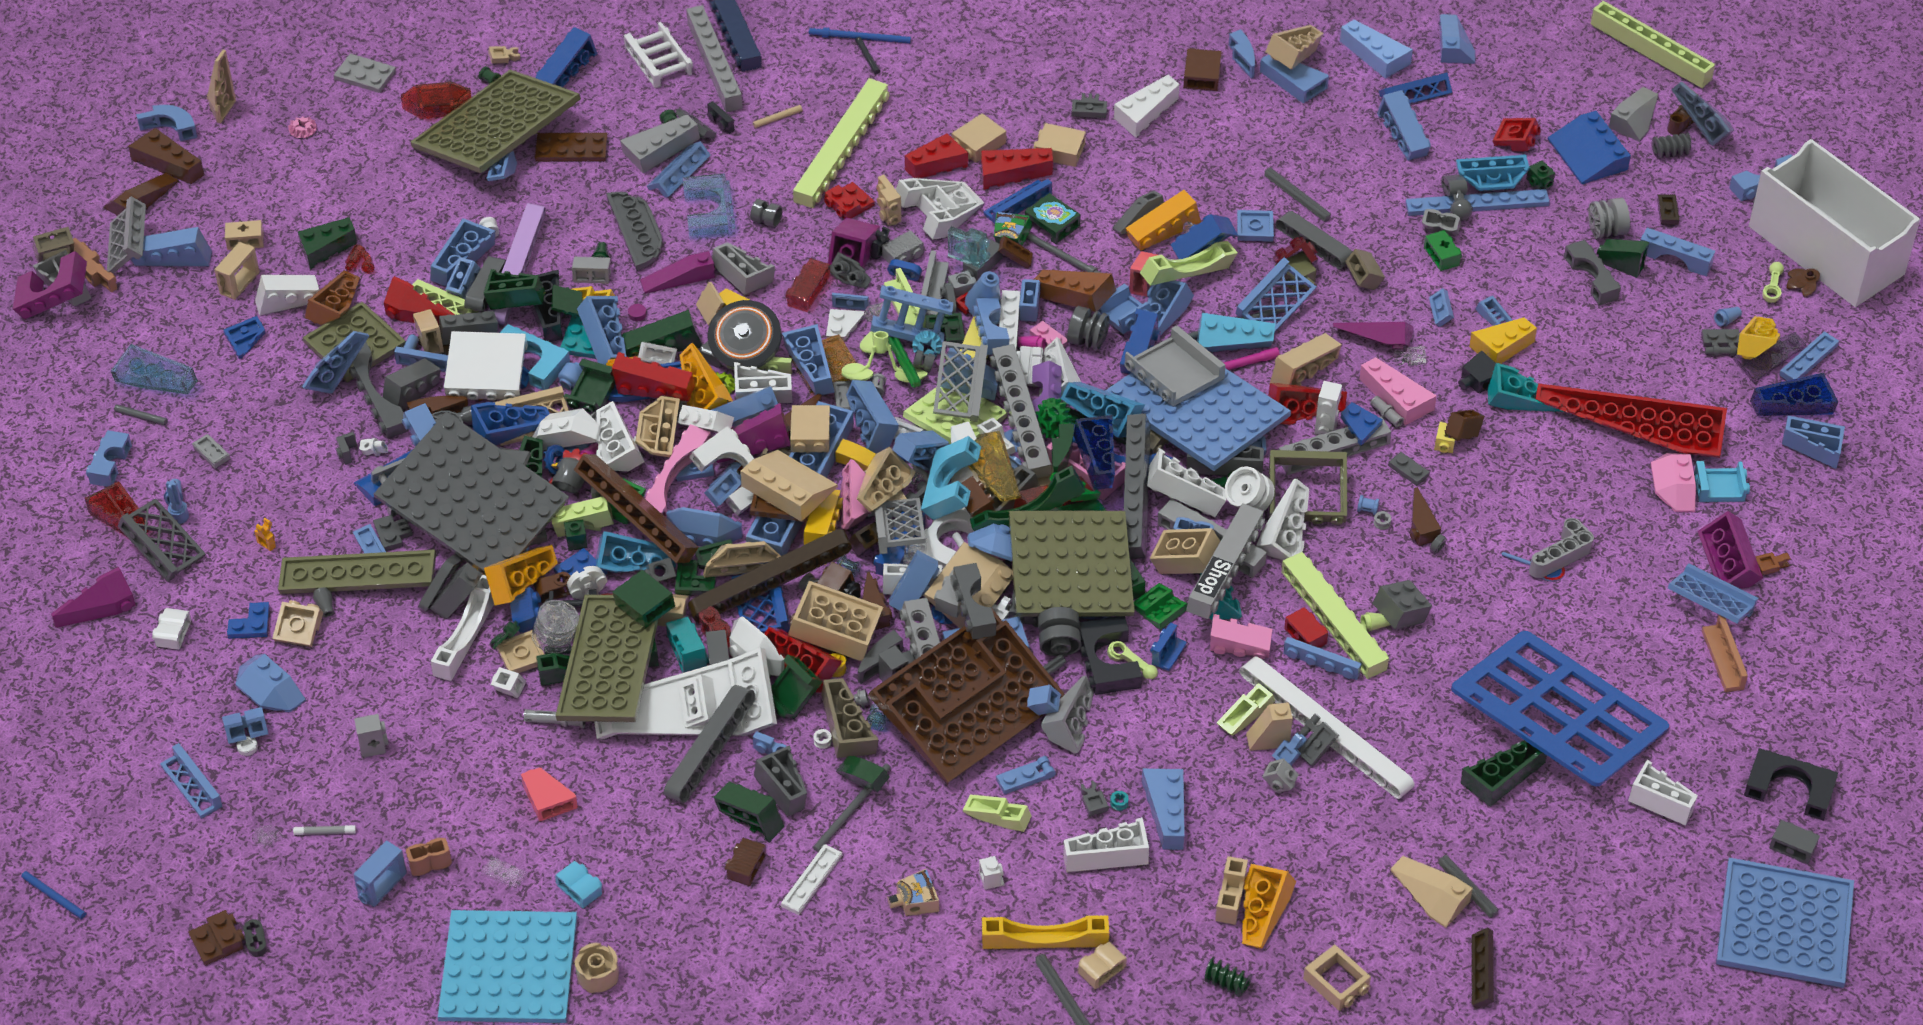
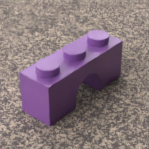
[1031,360,1062,418]

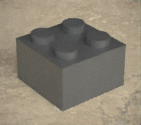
[1372,580,1432,629]

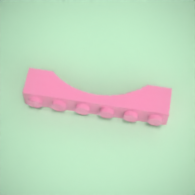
[645,424,712,518]

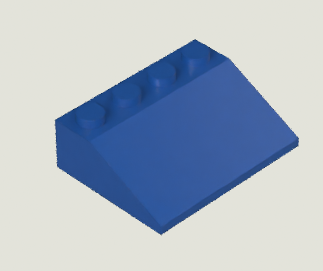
[1548,110,1631,185]

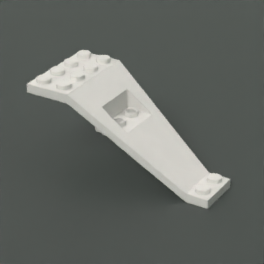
[594,648,777,740]

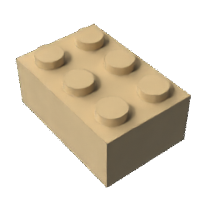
[1150,528,1221,574]

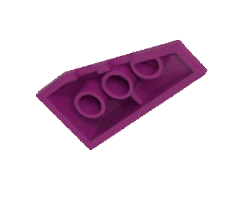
[640,251,715,294]
[51,567,136,628]

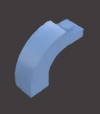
[136,105,198,142]

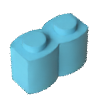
[555,861,602,908]

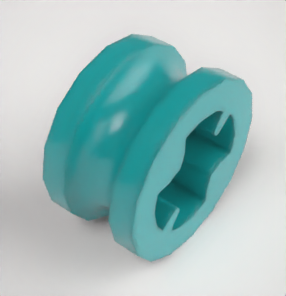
[1110,791,1129,811]

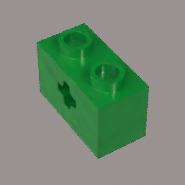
[1424,230,1462,272]

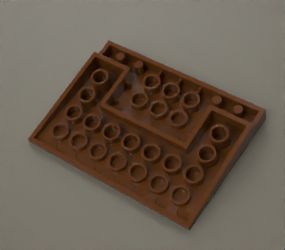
[868,607,1065,784]

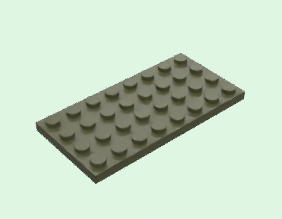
[556,595,659,722]

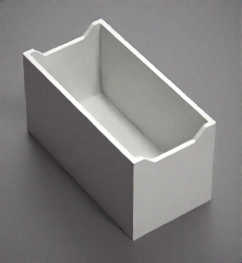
[1749,139,1920,307]

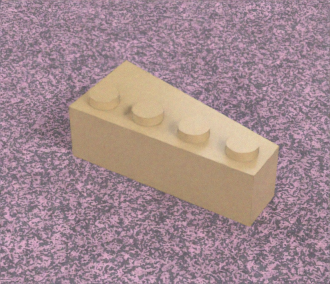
[1265,25,1324,69]
[1269,333,1342,386]

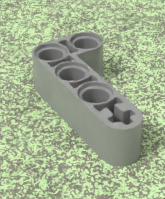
[1529,518,1594,578]

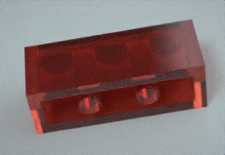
[785,258,830,312]

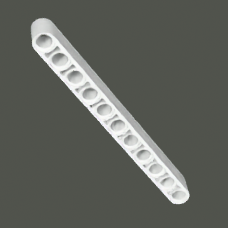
[1240,656,1415,799]

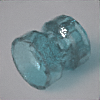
[866,703,887,731]

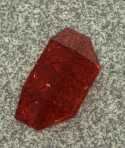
[401,82,472,119]

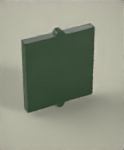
[551,285,582,317]

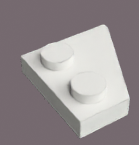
[826,309,865,341]

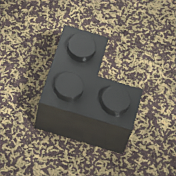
[878,646,915,682]

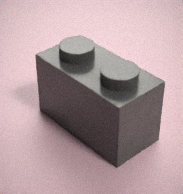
[1769,820,1820,865]

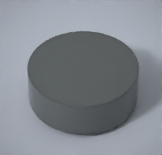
[1430,534,1447,553]

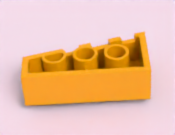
[1126,190,1201,251]
[484,545,558,605]

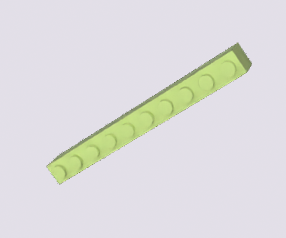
[793,78,890,208]

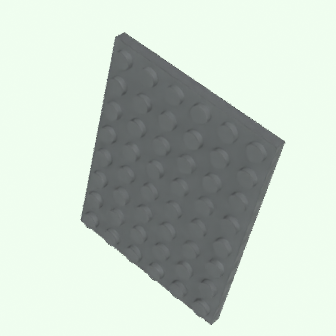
[374,412,569,575]

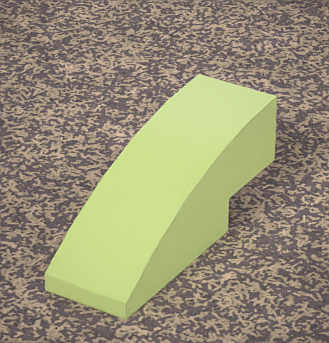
[1217,683,1275,736]
[963,795,1031,832]

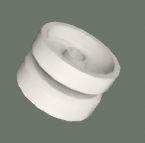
[1225,466,1275,511]

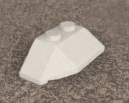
[532,408,601,451]
[729,616,785,676]

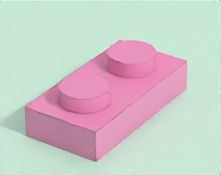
[1030,321,1069,347]

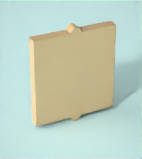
[696,282,724,326]

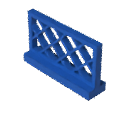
[731,573,791,634]

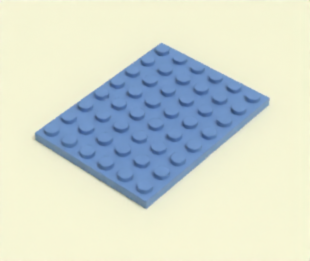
[1105,368,1291,471]

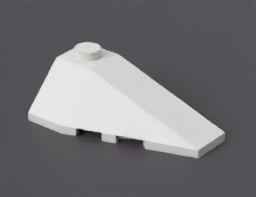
[1039,337,1081,404]
[596,401,644,471]

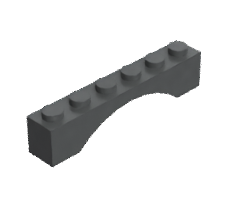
[349,342,409,439]

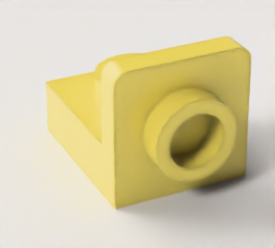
[1434,422,1455,453]

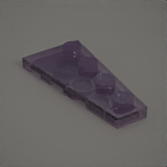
[1733,332,1806,384]

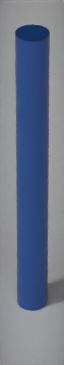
[21,871,86,919]

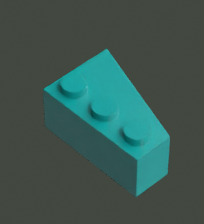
[666,617,709,673]

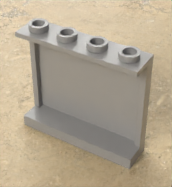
[1125,325,1225,406]

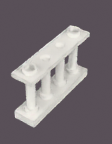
[624,22,693,88]

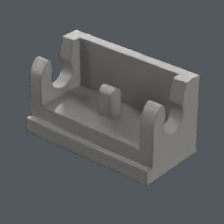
[572,257,611,284]

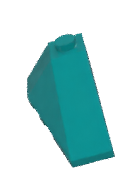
[1488,363,1565,412]

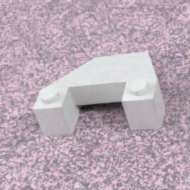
[896,178,984,239]

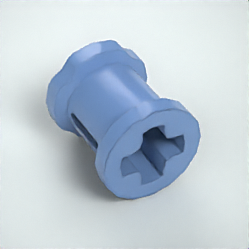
[1357,495,1380,515]

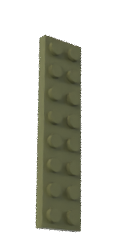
[278,550,436,594]

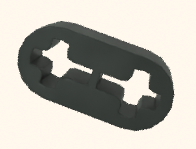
[243,919,267,957]

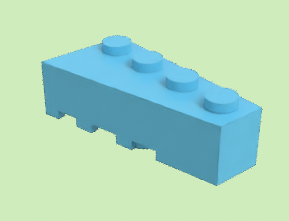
[1197,313,1275,352]

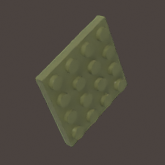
[302,302,406,382]

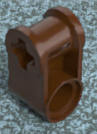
[1667,105,1694,135]
[534,572,571,603]

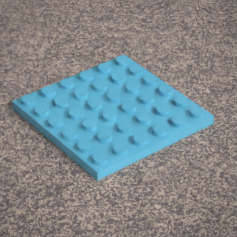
[438,910,577,1023]

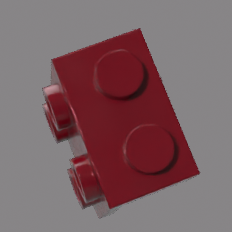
[1272,237,1318,264]

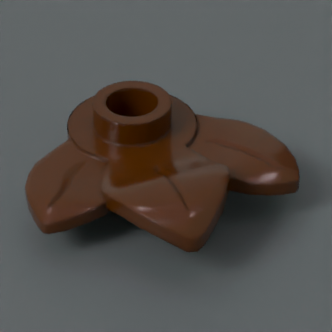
[1786,268,1820,297]

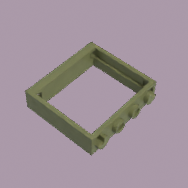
[1269,450,1347,525]

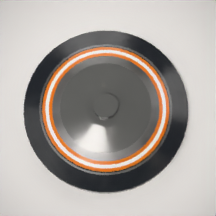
[707,300,782,370]

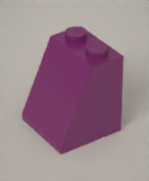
[828,217,880,268]

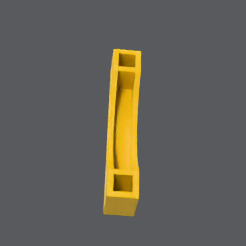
[982,915,1109,949]

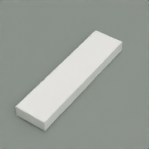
[781,844,842,915]

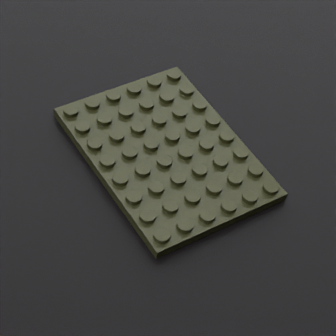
[410,70,581,173]

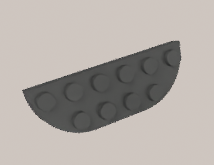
[606,192,662,271]

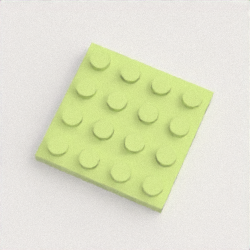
[903,387,1008,444]

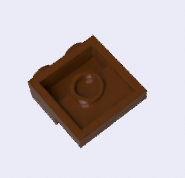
[188,910,245,966]

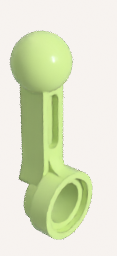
[1762,262,1784,303]
[1107,641,1158,679]

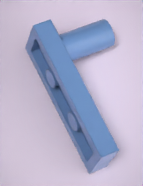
[394,335,448,372]

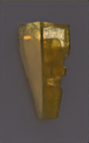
[968,431,1020,501]

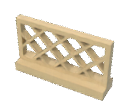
[495,386,569,446]

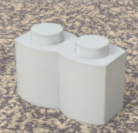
[152,608,191,650]

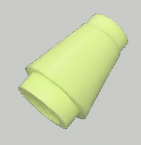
[1360,612,1391,632]

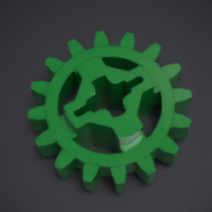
[1035,398,1072,438]

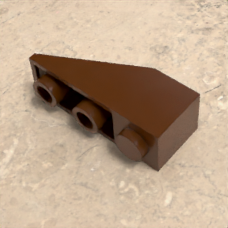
[862,572,892,630]

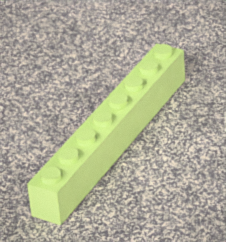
[1591,1,1715,88]
[1281,552,1389,679]

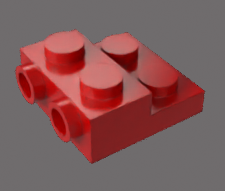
[1492,118,1541,152]
[824,182,875,219]

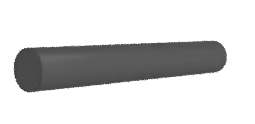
[114,404,168,425]

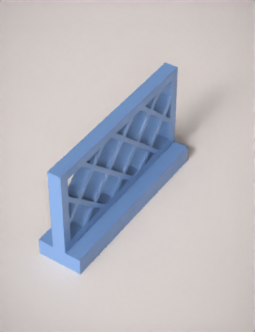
[1235,257,1317,333]
[1668,563,1759,624]

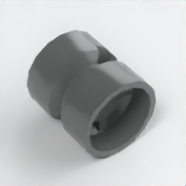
[750,199,783,228]

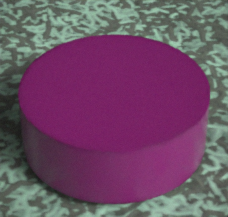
[628,304,646,321]

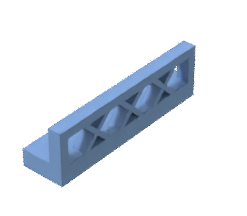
[647,141,710,198]
[160,743,223,819]

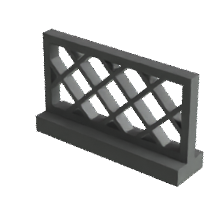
[118,498,206,582]

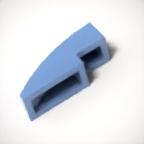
[1229,29,1255,78]

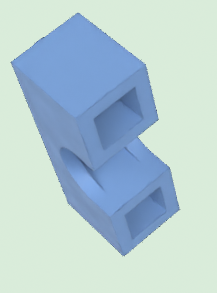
[86,430,132,487]

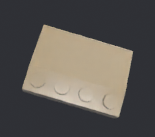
[741,450,838,522]
[923,542,1013,628]
[788,581,883,661]

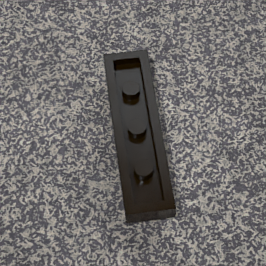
[1471,927,1494,1009]

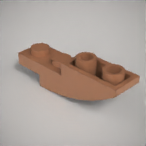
[73,238,117,293]

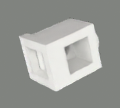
[491,667,527,698]
[979,856,1004,890]

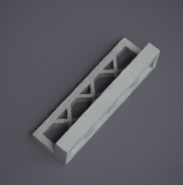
[921,251,949,315]

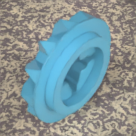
[912,331,942,359]

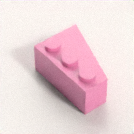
[1210,614,1272,659]

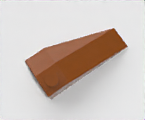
[305,270,360,325]

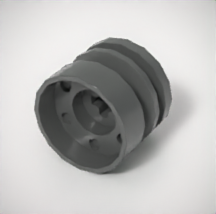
[1067,306,1110,351]

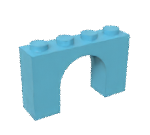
[500,324,570,390]
[921,436,981,520]

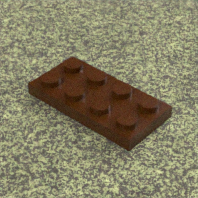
[535,132,608,162]

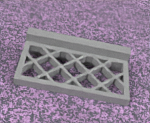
[107,196,146,274]
[933,341,988,422]
[874,498,926,554]

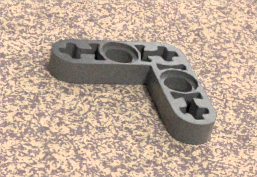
[418,554,464,612]

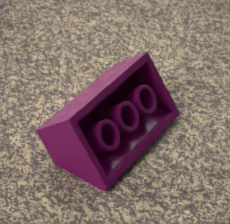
[1698,511,1763,589]

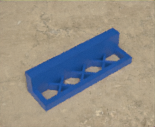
[1378,72,1452,104]
[983,178,1052,224]

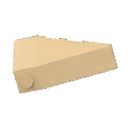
[1391,856,1473,928]

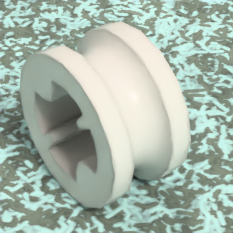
[813,729,832,749]

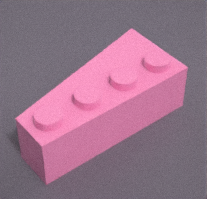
[1359,358,1437,425]

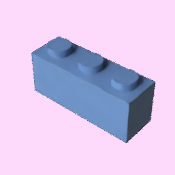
[889,550,940,610]

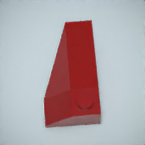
[384,276,455,325]
[1268,383,1347,425]

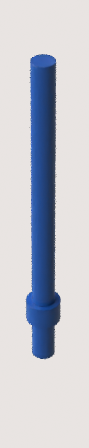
[809,27,911,43]

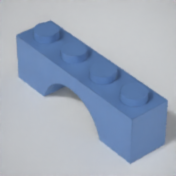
[1729,154,1792,201]
[1640,228,1715,277]
[972,298,1010,355]

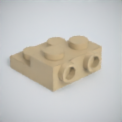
[877,175,901,226]
[272,600,323,647]

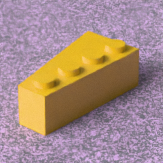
[804,490,843,565]

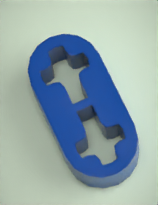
[887,259,922,281]

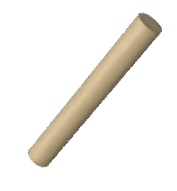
[752,105,802,128]

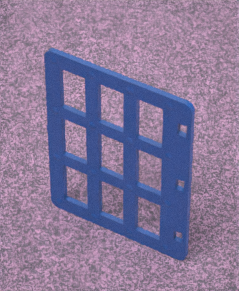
[1451,631,1669,786]

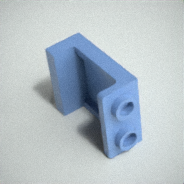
[1098,284,1152,334]

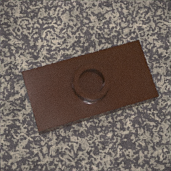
[998,236,1033,268]

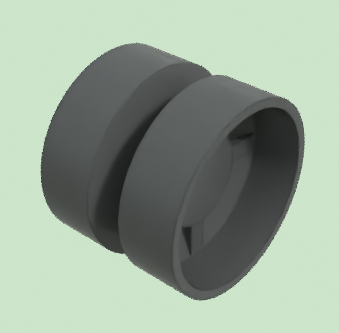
[1038,607,1081,656]

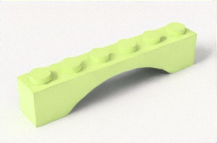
[1140,240,1238,286]

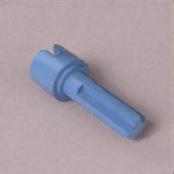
[166,480,189,524]

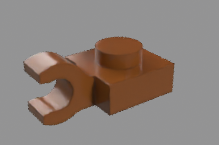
[1755,552,1791,576]

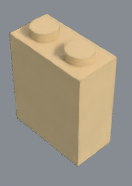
[952,113,1006,163]
[1033,123,1086,167]
[790,405,830,453]

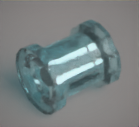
[837,555,861,578]

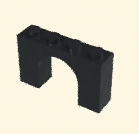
[1079,616,1142,695]
[1744,748,1839,821]

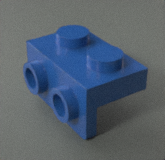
[1150,622,1187,671]

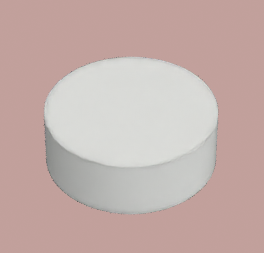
[237,736,258,756]

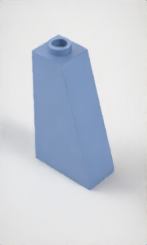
[1260,55,1329,104]

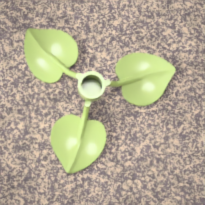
[841,331,928,382]

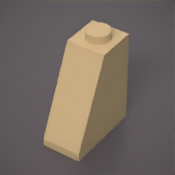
[413,309,444,354]
[1246,702,1293,751]

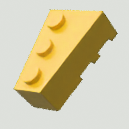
[1469,317,1537,364]

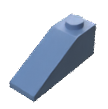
[487,151,517,181]

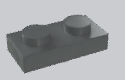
[1388,452,1430,486]

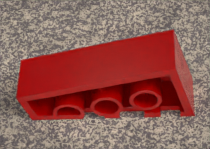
[981,148,1053,190]

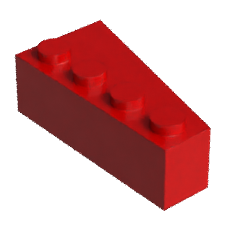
[612,352,695,402]
[764,627,843,693]

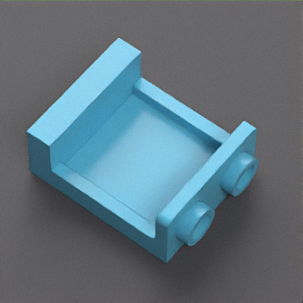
[1694,461,1750,502]

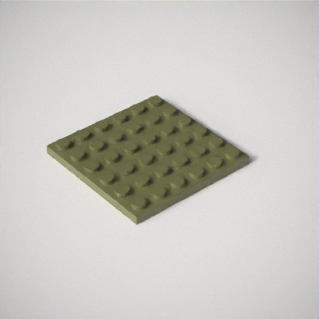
[1009,511,1134,617]

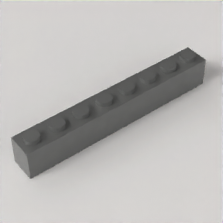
[1124,413,1150,559]

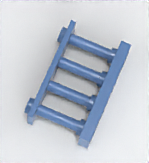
[870,285,953,346]

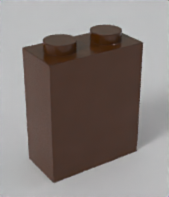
[1183,48,1222,91]

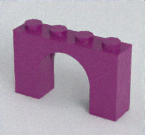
[13,251,87,319]

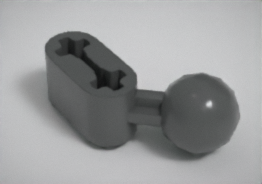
[1441,174,1473,221]

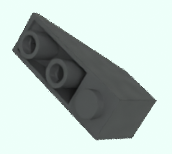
[1112,190,1164,235]

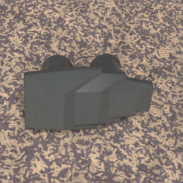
[828,252,872,289]

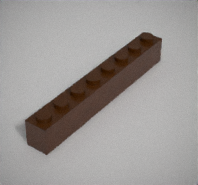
[574,454,699,563]

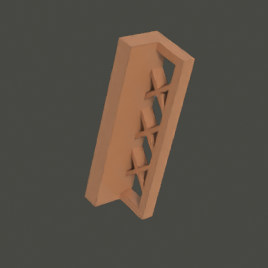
[1702,615,1748,692]

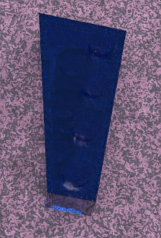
[1750,373,1838,416]
[1074,415,1115,490]

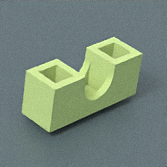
[552,496,614,537]

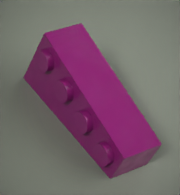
[712,403,791,463]

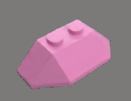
[1651,453,1696,512]
[841,459,872,530]

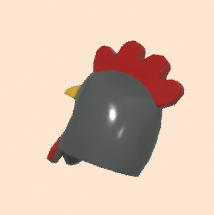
[549,448,587,494]

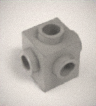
[1262,758,1299,793]

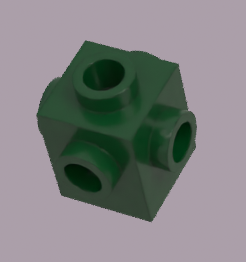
[1526,160,1555,190]

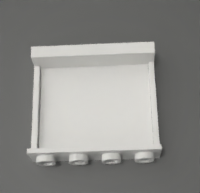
[444,331,528,400]

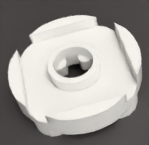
[567,566,607,599]

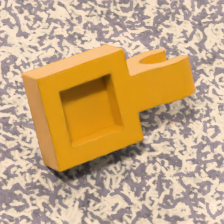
[254,518,276,551]

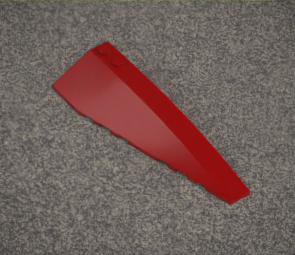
[1536,383,1727,458]

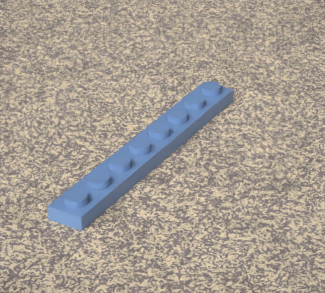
[1405,189,1550,216]

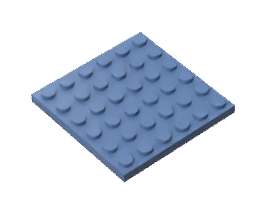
[1716,858,1854,988]

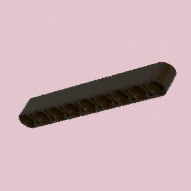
[688,529,852,623]

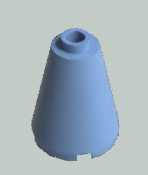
[965,271,1001,315]

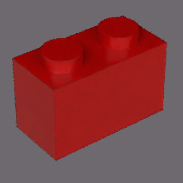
[1284,607,1328,648]

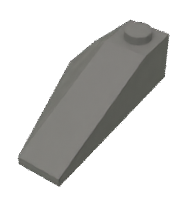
[1609,87,1658,142]

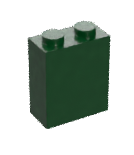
[612,570,676,629]

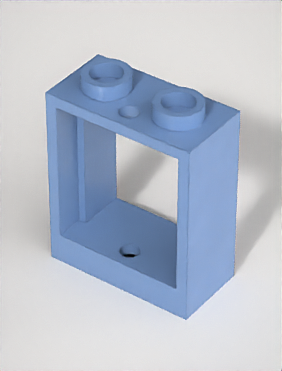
[353,840,407,907]

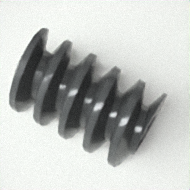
[1652,133,1691,159]

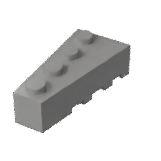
[620,115,700,173]

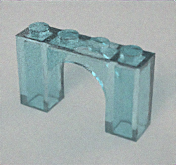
[682,173,735,239]

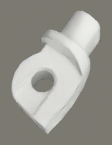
[359,438,388,456]

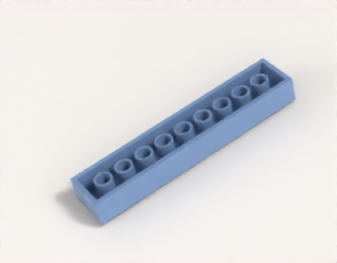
[746,401,854,556]

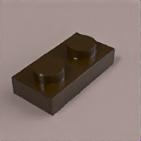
[1657,194,1680,225]

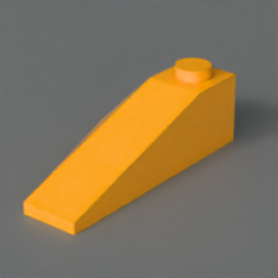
[679,343,733,410]

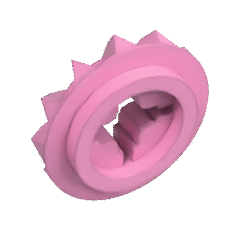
[288,116,317,138]

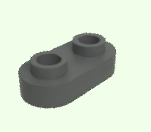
[940,283,956,313]

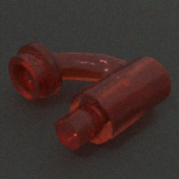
[345,244,375,274]

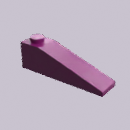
[1333,322,1414,349]

